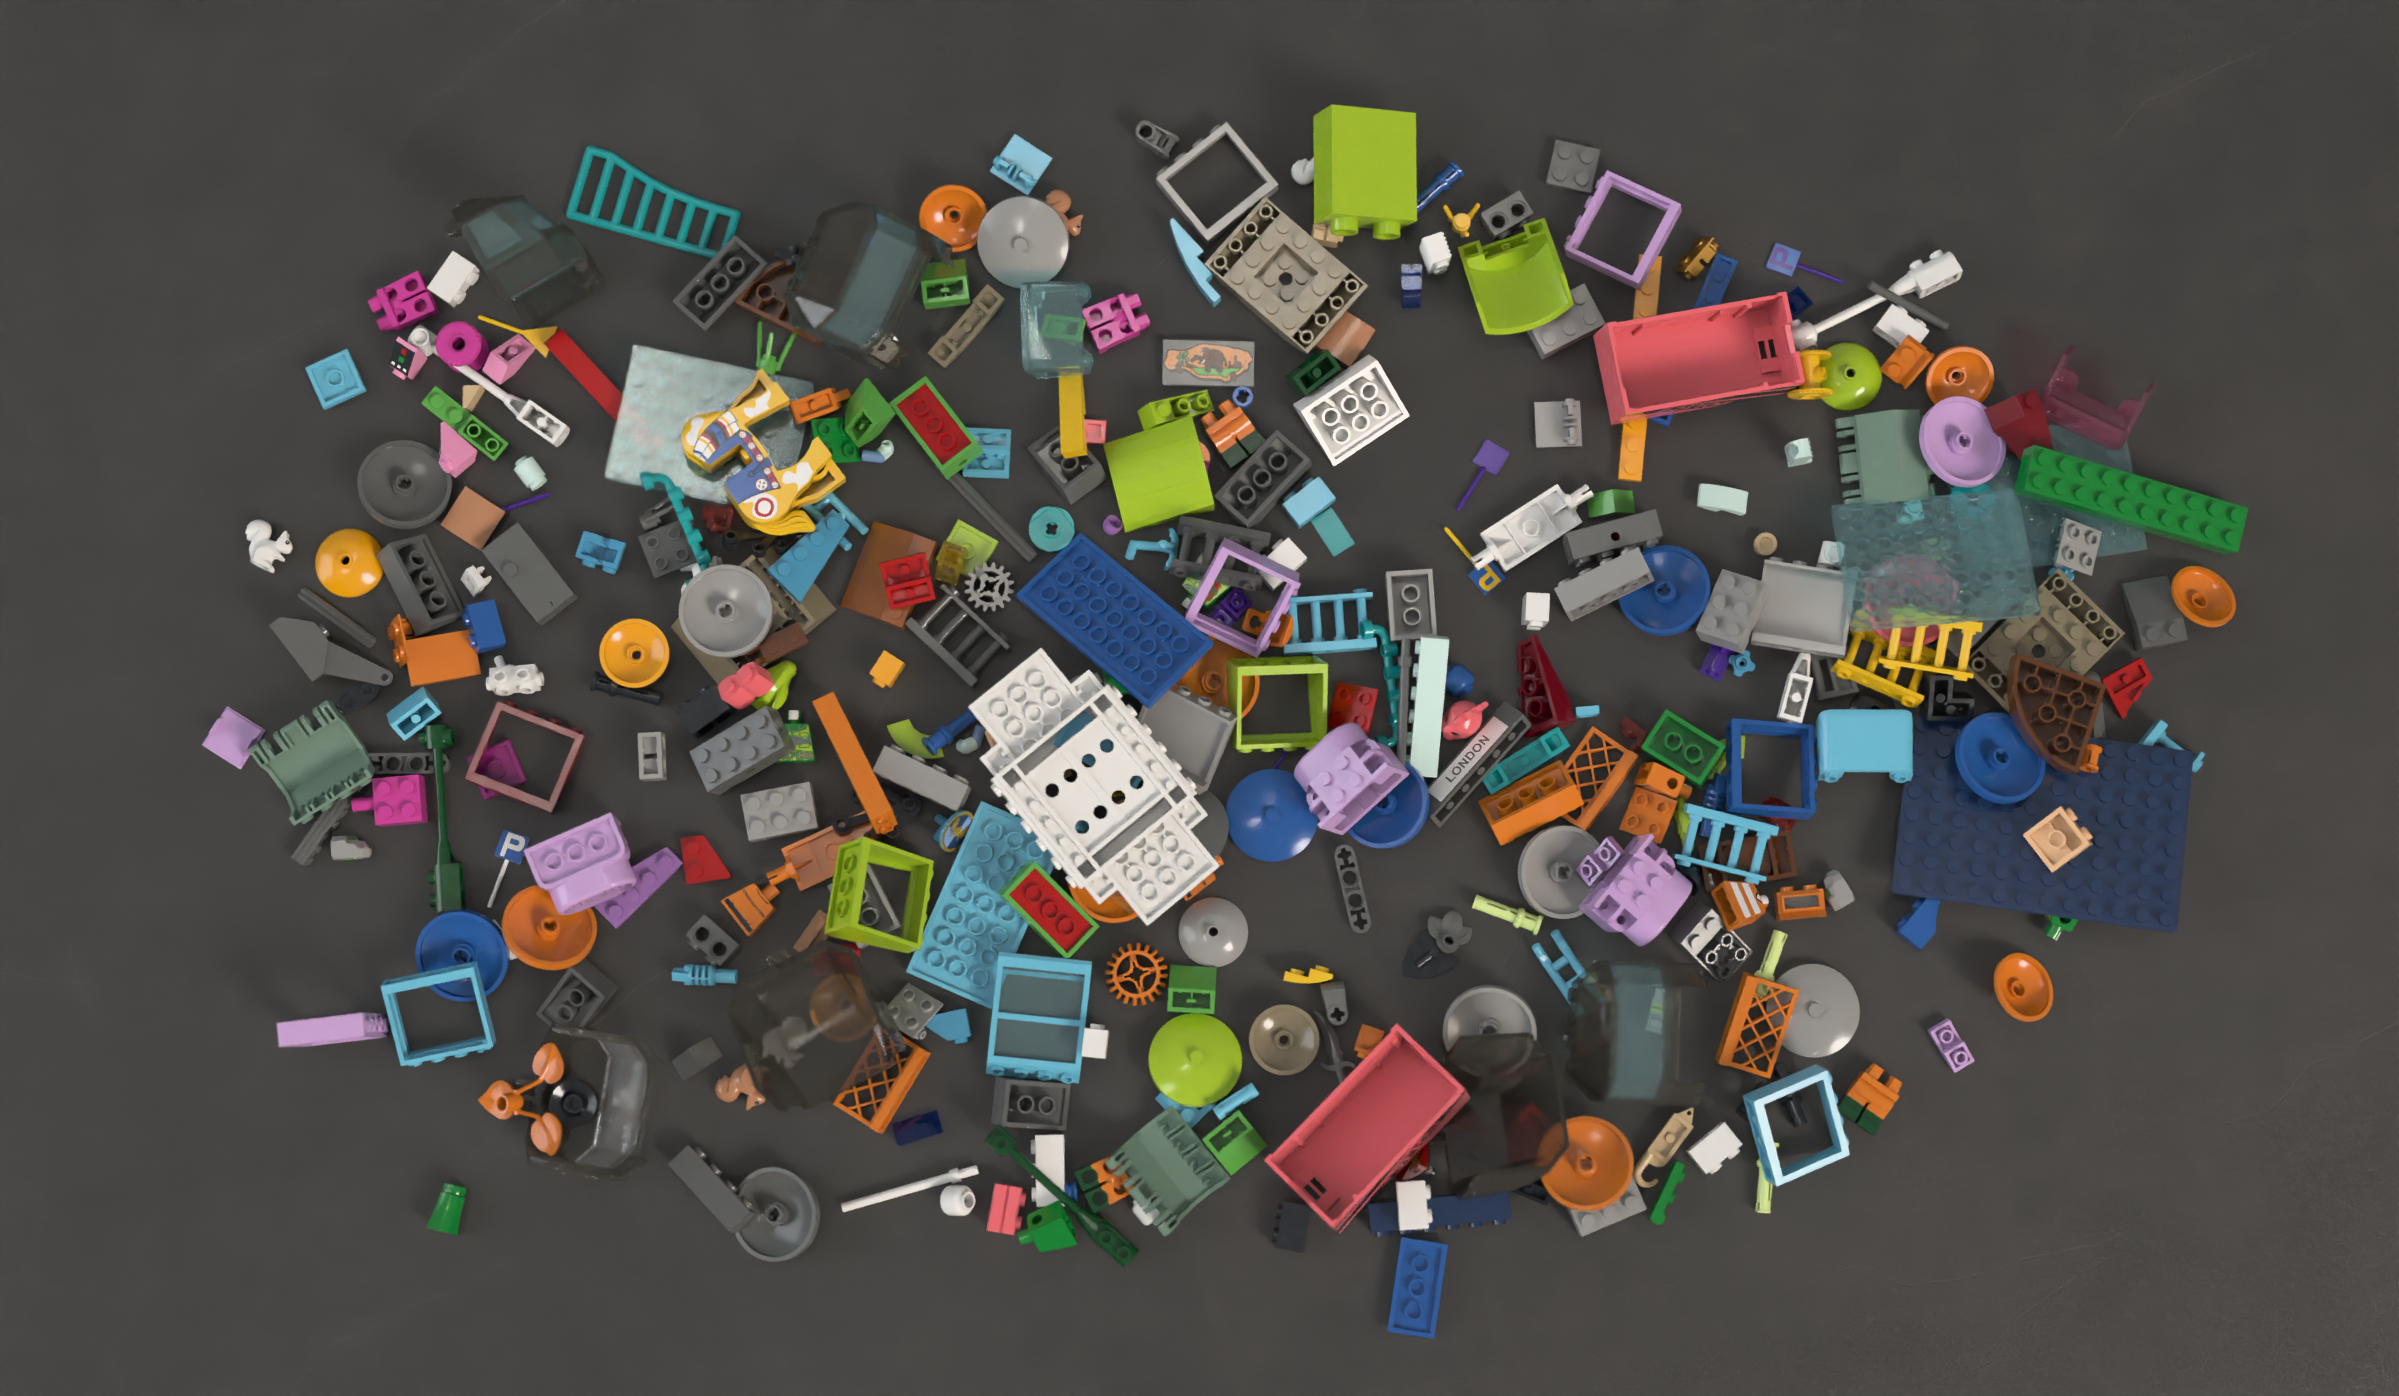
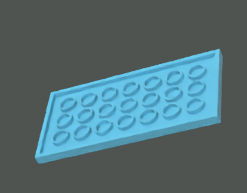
[906,801,1054,1009]

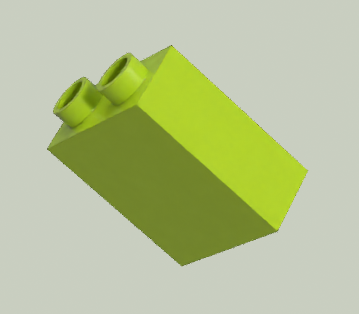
[1313,104,1417,240]

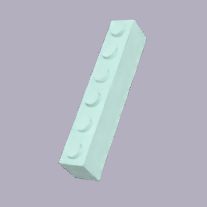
[1406,635,1449,778]

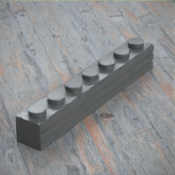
[291,785,365,867]

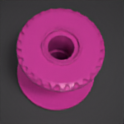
[436,321,489,374]

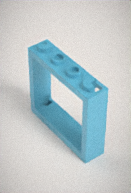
[381,961,496,1067]
[1743,1064,1850,1187]

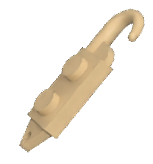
[1633,1107,1694,1188]

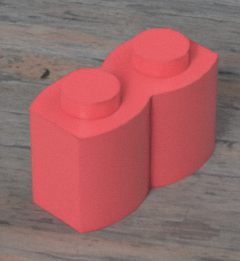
[717,662,774,710]

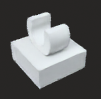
[461,566,492,597]

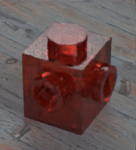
[702,501,734,533]

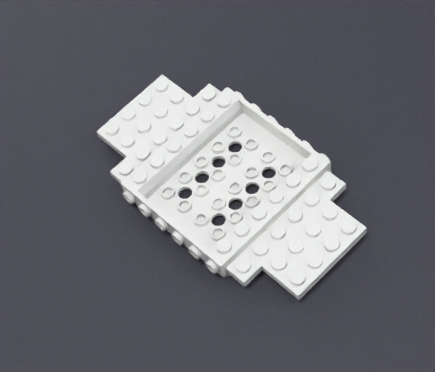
[968,648,1219,926]

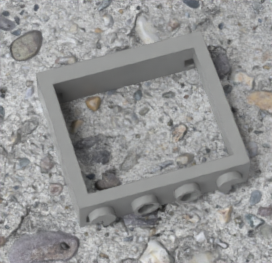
[1156,122,1279,246]

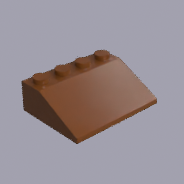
[840,521,938,631]

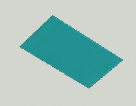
[1310,507,1355,557]

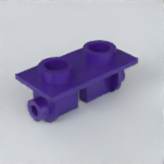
[1699,644,1735,682]

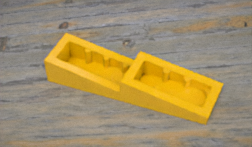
[1059,369,1088,459]

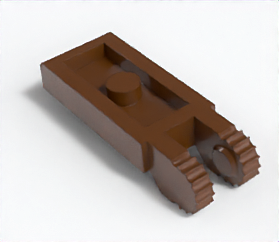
[742,621,809,666]

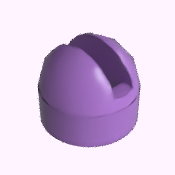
[1103,515,1123,535]

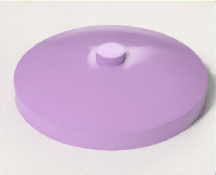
[1919,396,2006,487]

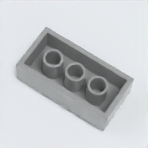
[1554,547,1655,622]
[873,744,972,812]

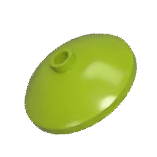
[1820,343,1882,411]

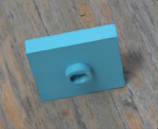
[305,349,367,410]

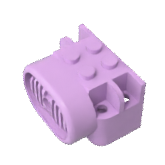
[1294,723,1410,835]
[523,812,636,915]
[1578,834,1692,947]

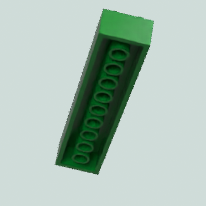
[2014,445,2248,555]

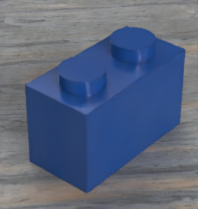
[462,599,506,654]

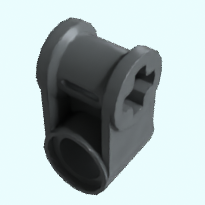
[1135,121,1180,160]
[1320,980,1348,1026]

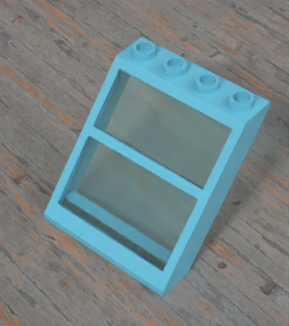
[986,952,1092,1084]

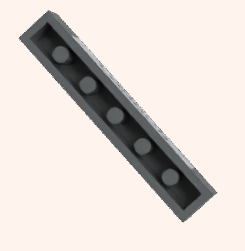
[1427,701,1532,828]

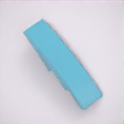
[1170,218,1221,307]

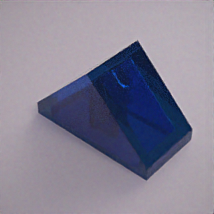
[1787,286,1814,321]

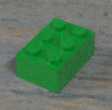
[1641,709,1726,789]

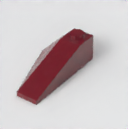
[1984,388,2054,460]
[1517,635,1576,738]

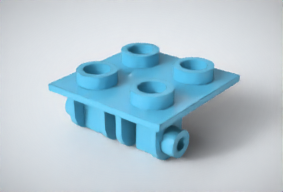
[990,134,1053,196]

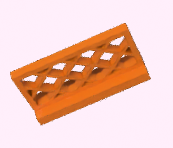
[1561,726,1639,832]
[1715,971,1800,1078]
[833,1024,931,1134]

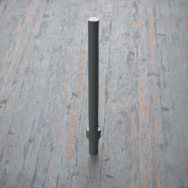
[1397,638,1412,767]

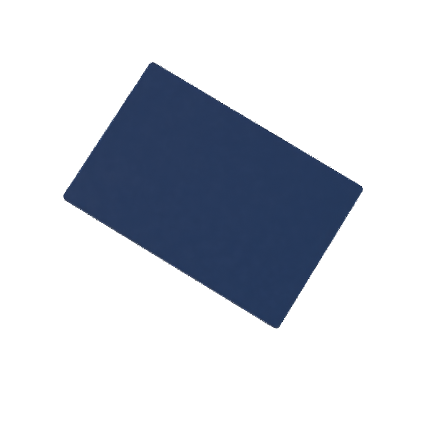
[1891,714,2193,933]

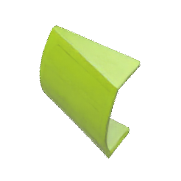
[1457,218,1574,335]
[1103,415,1214,533]

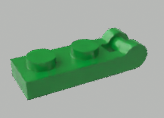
[1648,1160,1686,1225]

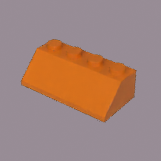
[1478,760,1584,846]

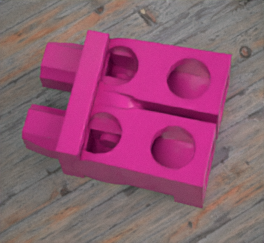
[368,270,441,332]
[1081,293,1150,354]

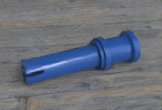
[1417,160,1464,213]
[921,710,978,756]

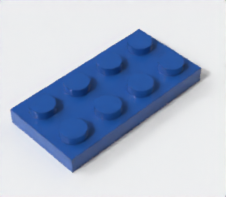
[1387,1237,1448,1339]

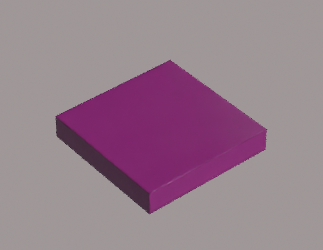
[466,739,528,800]

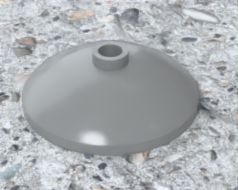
[1179,897,1248,967]

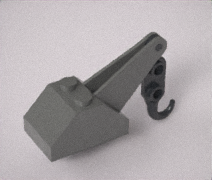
[269,617,393,716]

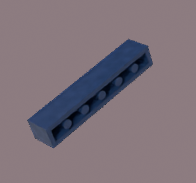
[1367,1189,1512,1237]

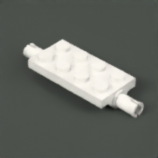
[1470,484,1594,572]

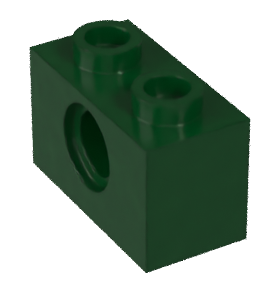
[1285,349,1341,396]

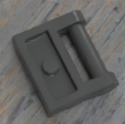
[1810,647,1859,702]

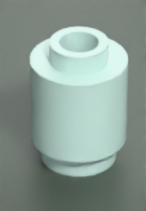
[514,456,547,491]

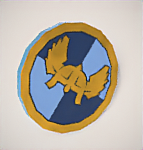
[932,810,974,852]

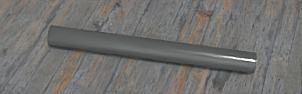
[1867,280,1949,331]

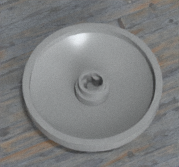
[977,196,1069,288]
[679,564,773,658]
[1518,825,1600,919]
[1765,964,1860,1058]
[1443,985,1537,1077]

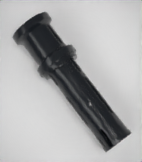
[590,671,663,706]

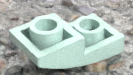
[1697,484,1748,516]

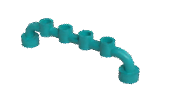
[639,470,712,585]
[1359,620,1400,748]

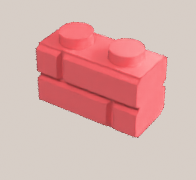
[987,1183,1027,1235]

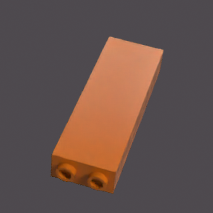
[812,692,897,834]

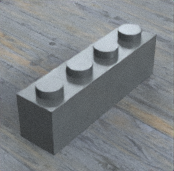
[668,1145,756,1234]

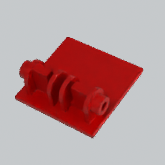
[1327,682,1379,734]

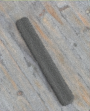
[298,587,377,648]

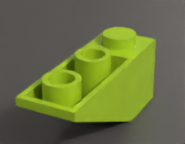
[1137,390,1214,431]

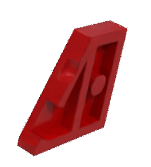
[680,835,732,885]

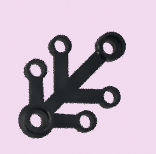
[722,519,808,558]
[833,782,921,841]

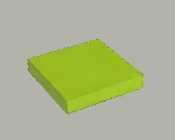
[936,519,999,582]

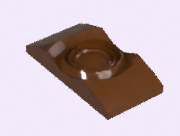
[1697,830,1798,892]

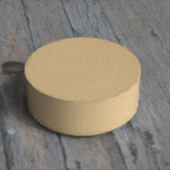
[1753,532,1777,556]

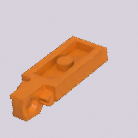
[788,387,851,425]

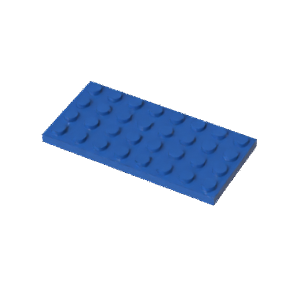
[1016,532,1214,709]

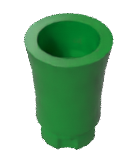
[426,1183,467,1236]

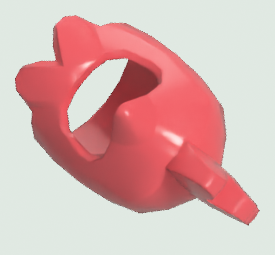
[1441,700,1489,741]

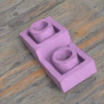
[1576,836,1626,887]
[1927,1018,1975,1073]

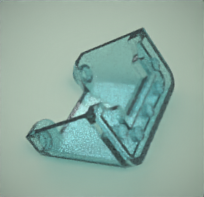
[1020,281,1093,379]

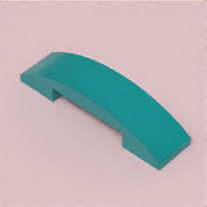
[1482,727,1570,795]

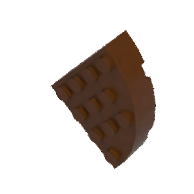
[734,254,861,348]
[2007,653,2107,776]

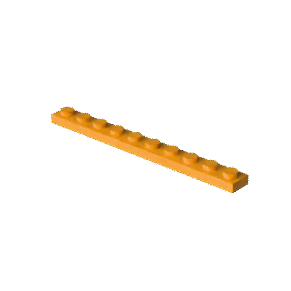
[1618,254,1662,482]

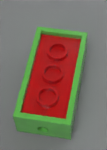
[889,376,983,480]
[997,860,1100,959]

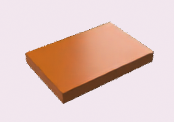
[406,629,481,687]

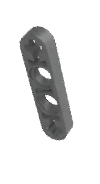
[368,753,452,775]
[1334,845,1371,934]

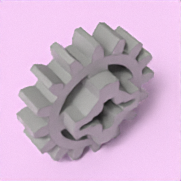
[964,562,1014,612]

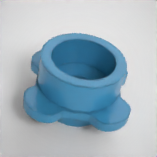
[1728,650,1755,677]

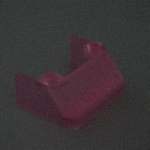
[2041,345,2156,450]

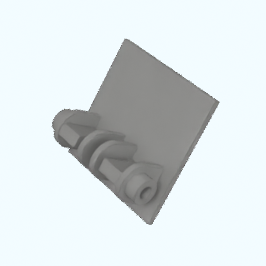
[1534,398,1582,448]
[2052,518,2102,576]
[879,983,943,1039]

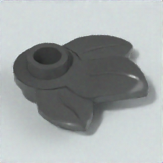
[1427,909,1472,954]

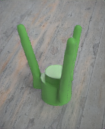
[756,321,795,376]

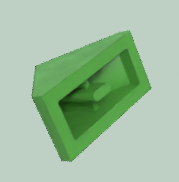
[1587,489,1635,518]

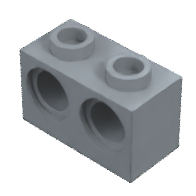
[638,732,667,782]

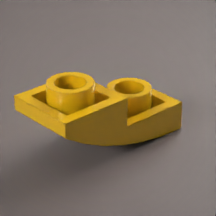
[1283,965,1333,984]

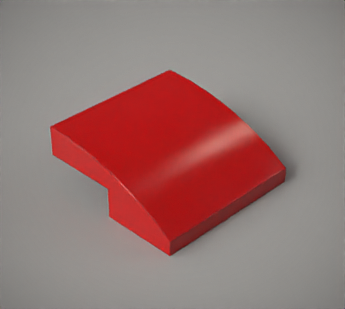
[879,552,936,610]

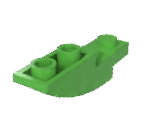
[421,386,509,461]

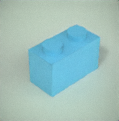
[1282,477,1336,529]
[386,686,442,741]

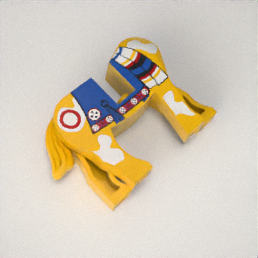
[681,368,846,535]

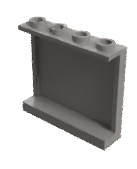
[1751,557,1858,659]
[1137,684,1238,795]

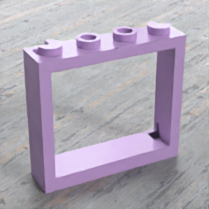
[1564,170,1682,290]
[1184,537,1301,658]
[277,1013,390,1047]

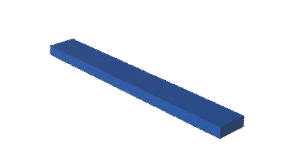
[1648,252,1738,428]

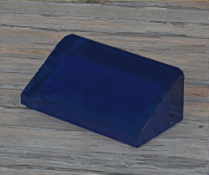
[892,1110,944,1146]

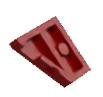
[2101,657,2152,719]

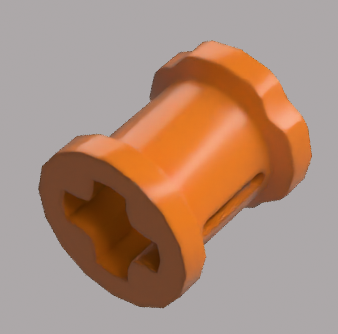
[2079,744,2102,773]

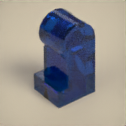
[1400,264,1422,308]

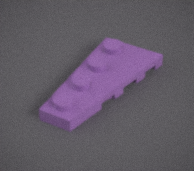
[594,847,684,929]

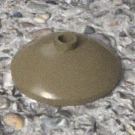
[1249,1005,1319,1075]

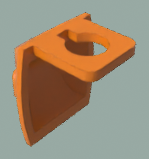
[1242,608,1294,647]

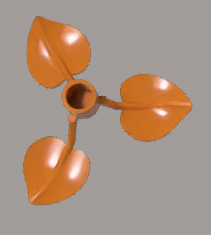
[478,1043,564,1156]

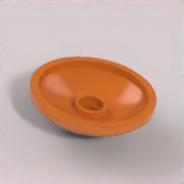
[919,184,988,252]
[1925,346,1994,404]
[2171,566,2236,627]
[1994,953,2053,1022]

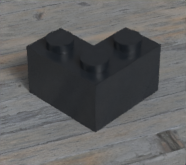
[1919,670,1975,721]

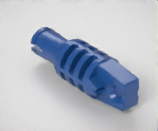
[1698,773,1726,837]

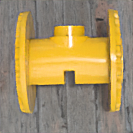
[1787,350,1833,400]

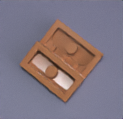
[1315,311,1375,367]
[440,486,505,551]

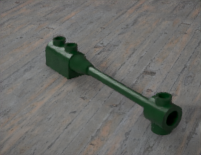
[419,725,466,912]
[984,1124,1139,1268]

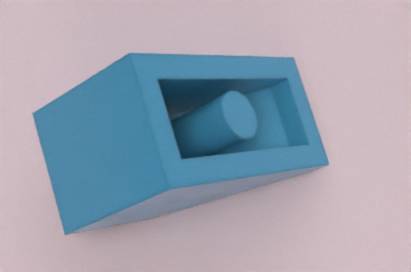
[925,1008,972,1044]

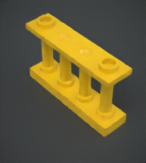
[1879,605,1983,681]
[1831,616,1936,708]

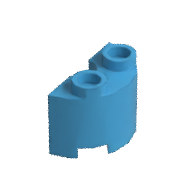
[575,531,627,575]

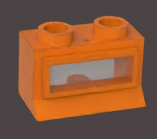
[1774,885,1827,921]

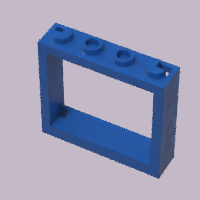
[1726,718,1818,820]

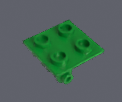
[810,417,861,467]

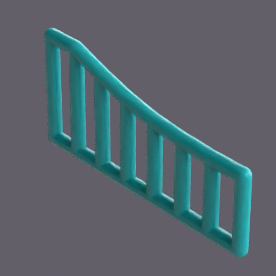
[566,146,741,259]

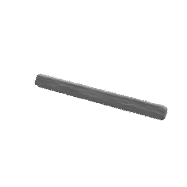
[935,465,1037,562]

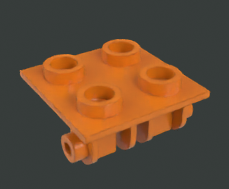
[387,614,414,668]
[1619,787,1678,844]

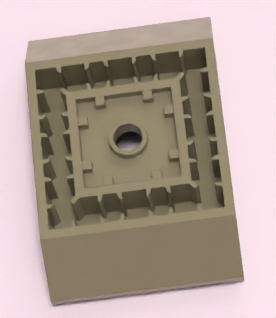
[1204,197,1368,354]
[671,539,836,685]
[1967,568,2125,716]

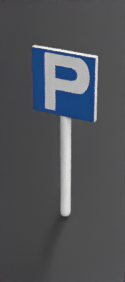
[487,829,530,908]

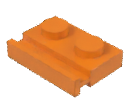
[1879,334,1935,390]

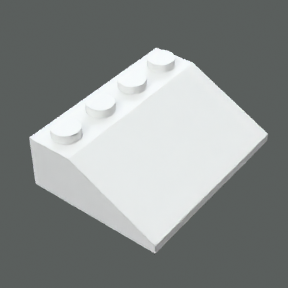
[1293,354,1410,466]

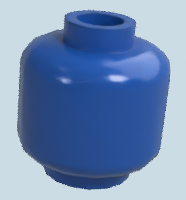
[1445,663,1475,698]

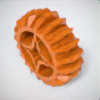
[1105,943,1168,1006]

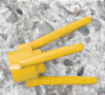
[1443,203,1480,238]

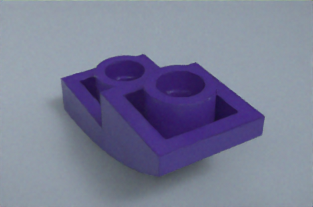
[1207,587,1252,627]

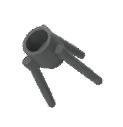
[639,487,694,532]

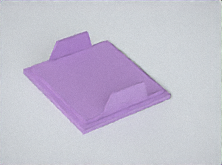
[202,706,266,769]

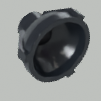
[1675,863,1702,896]

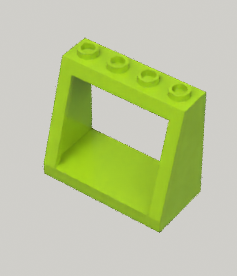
[1226,656,1328,753]
[824,837,934,953]

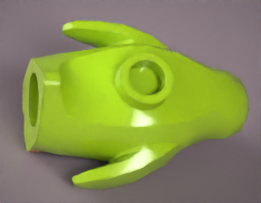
[751,660,797,710]

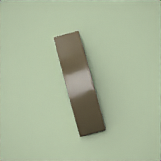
[928,284,1005,368]

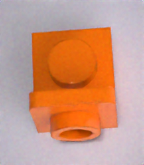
[1353,1024,1385,1059]

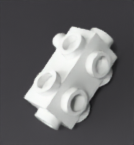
[486,656,544,696]

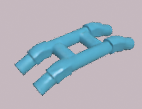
[802,492,869,551]
[1531,930,1605,1016]

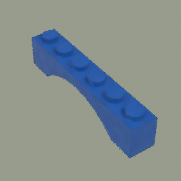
[1895,897,1941,950]

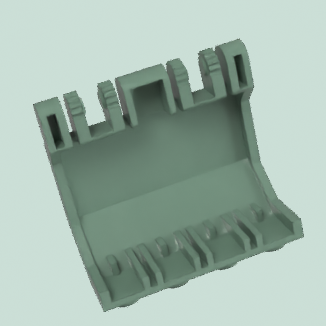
[1835,410,1936,511]
[249,699,375,825]
[1105,1105,1231,1237]

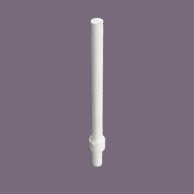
[841,1165,979,1212]

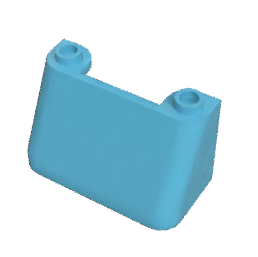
[1814,709,1913,783]

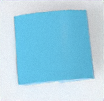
[963,428,1011,479]

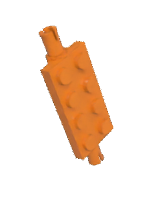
[766,810,894,892]

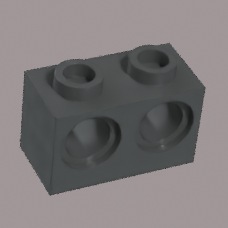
[1479,190,1534,241]
[686,914,742,966]

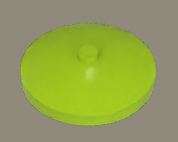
[1148,1013,1242,1107]

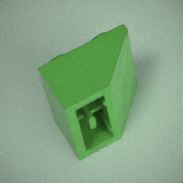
[920,259,971,310]
[844,378,896,448]
[1167,965,1217,1014]
[1202,1110,1267,1176]

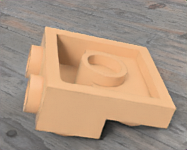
[2023,806,2092,872]

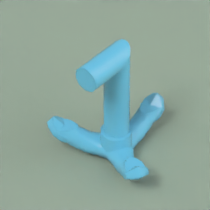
[1125,528,1179,571]

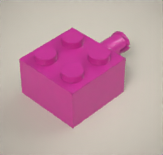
[351,774,428,827]

